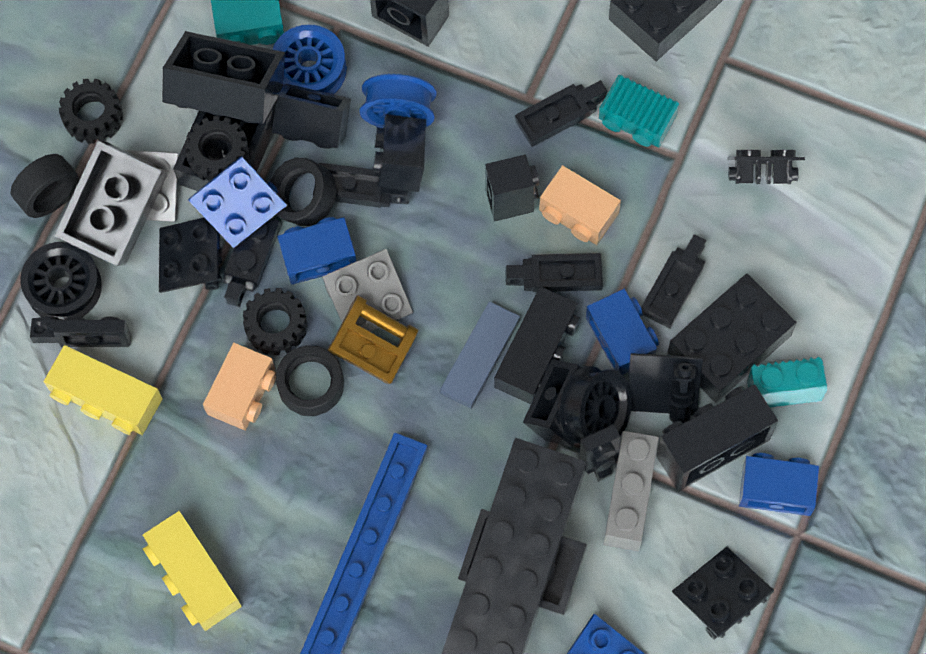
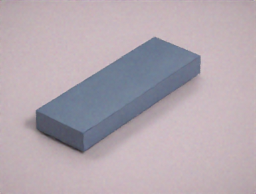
[440,301,520,409]

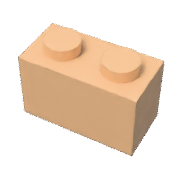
[539,165,621,245]
[203,342,276,431]

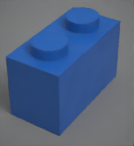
[277,217,356,285]
[586,288,659,375]
[739,453,819,516]

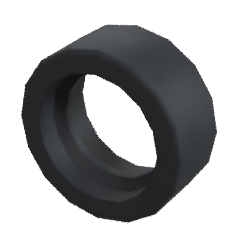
[10,153,79,218]
[270,157,337,226]
[275,345,344,416]

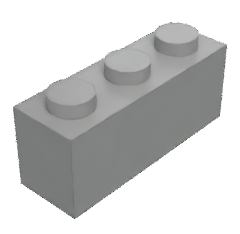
[603,431,659,552]

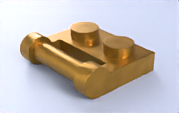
[327,295,419,384]

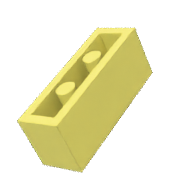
[43,345,163,436]
[142,511,242,631]

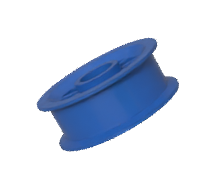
[272,25,347,95]
[359,74,437,128]

